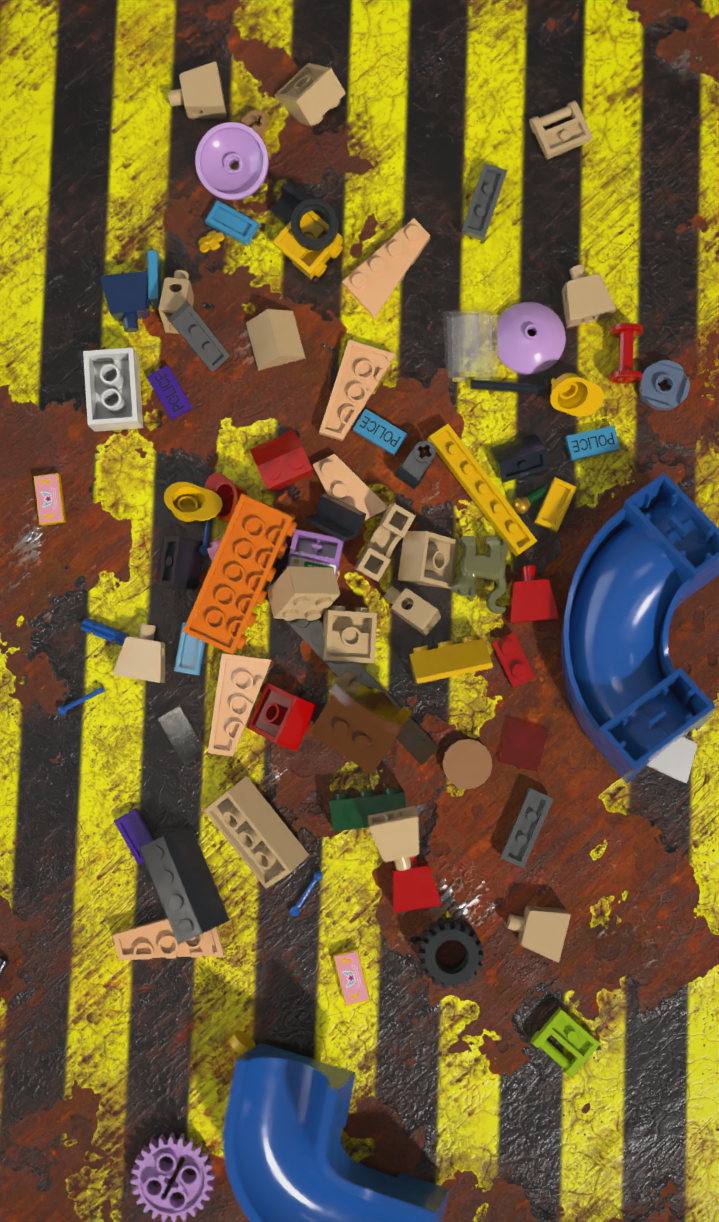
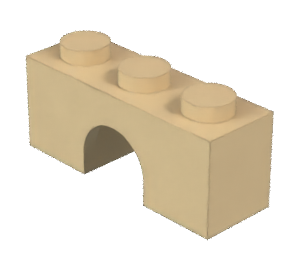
[354,503,416,582]

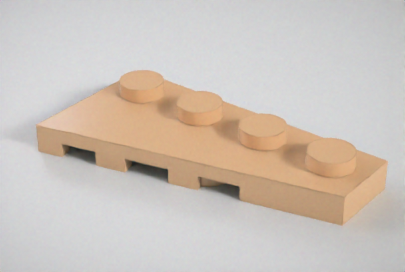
[342,218,430,320]
[319,340,395,441]
[208,653,272,756]
[112,918,225,960]

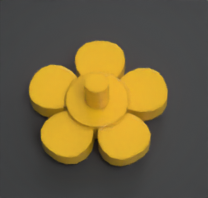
[198,231,224,253]

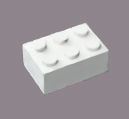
[83,347,143,432]

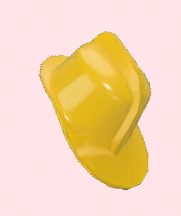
[550,373,604,417]
[164,482,223,522]

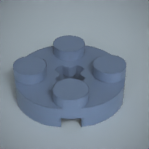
[638,360,690,411]

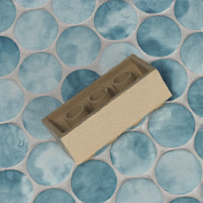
[204,776,309,889]

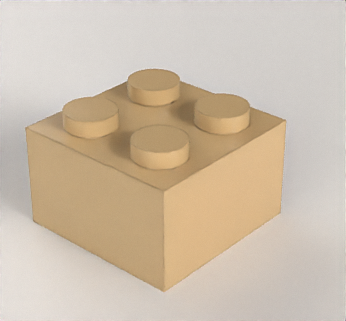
[267,566,340,621]

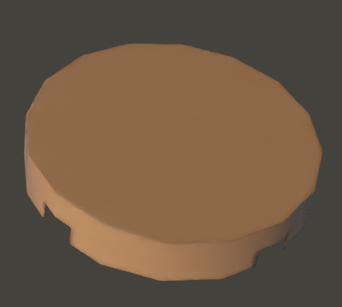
[442,739,493,789]

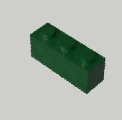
[329,787,407,832]

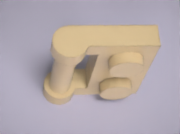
[529,101,592,159]

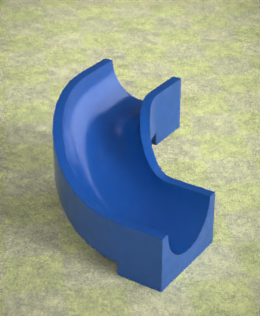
[561,473,719,784]
[223,1043,449,1222]

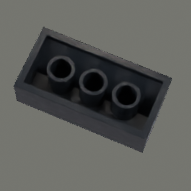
[139,826,230,945]

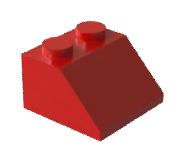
[249,430,314,494]
[246,682,317,752]

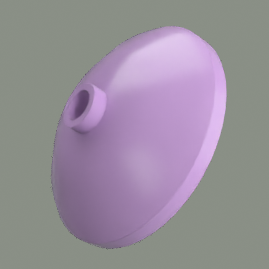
[195,122,269,200]
[492,302,566,375]

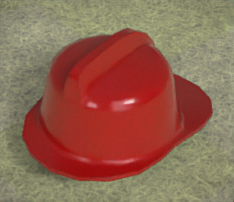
[205,473,247,523]

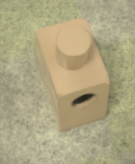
[168,62,227,119]
[562,265,616,328]
[159,270,194,334]
[384,586,441,637]
[113,624,165,683]
[368,806,419,871]
[507,906,571,962]

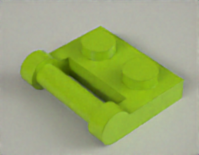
[530,1007,600,1077]

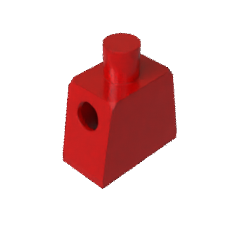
[508,566,559,624]
[392,856,442,913]

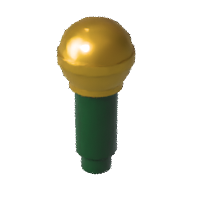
[512,486,546,514]

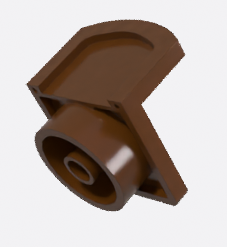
[311,670,412,773]

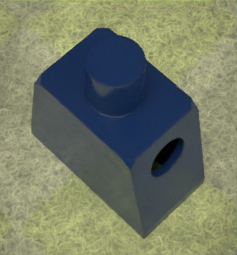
[101,271,150,333]

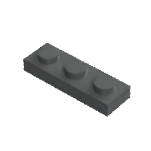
[461,163,507,241]
[168,302,230,373]
[499,788,554,868]

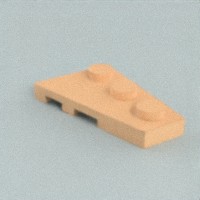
[313,454,388,522]

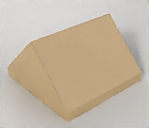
[246,309,305,371]

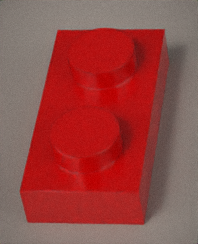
[491,632,535,688]

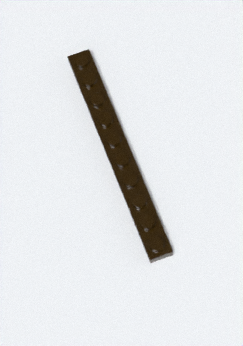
[264,575,439,765]

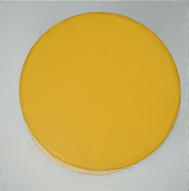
[230,1030,256,1055]

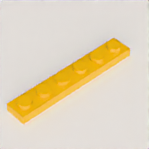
[427,424,537,557]

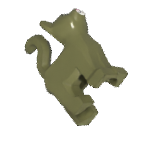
[451,536,508,614]

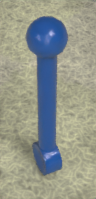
[199,519,211,555]
[57,687,105,715]
[289,871,323,917]

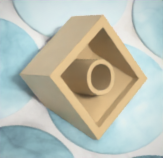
[274,63,346,126]
[398,531,459,589]

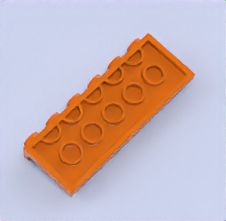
[183,493,297,655]

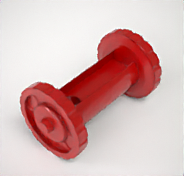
[609,323,643,384]

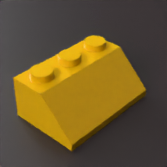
[409,635,493,684]

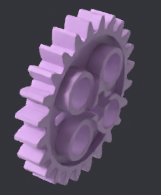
[130,1132,216,1222]

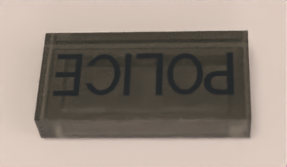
[158,706,205,762]

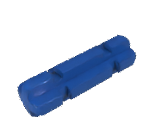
[81,618,130,646]

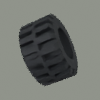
[418,917,484,989]

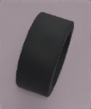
[291,198,338,251]

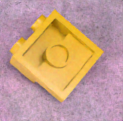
[273,211,343,279]

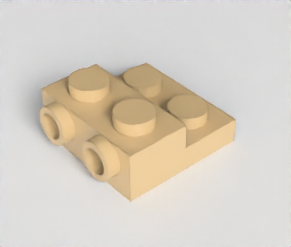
[322,606,377,663]

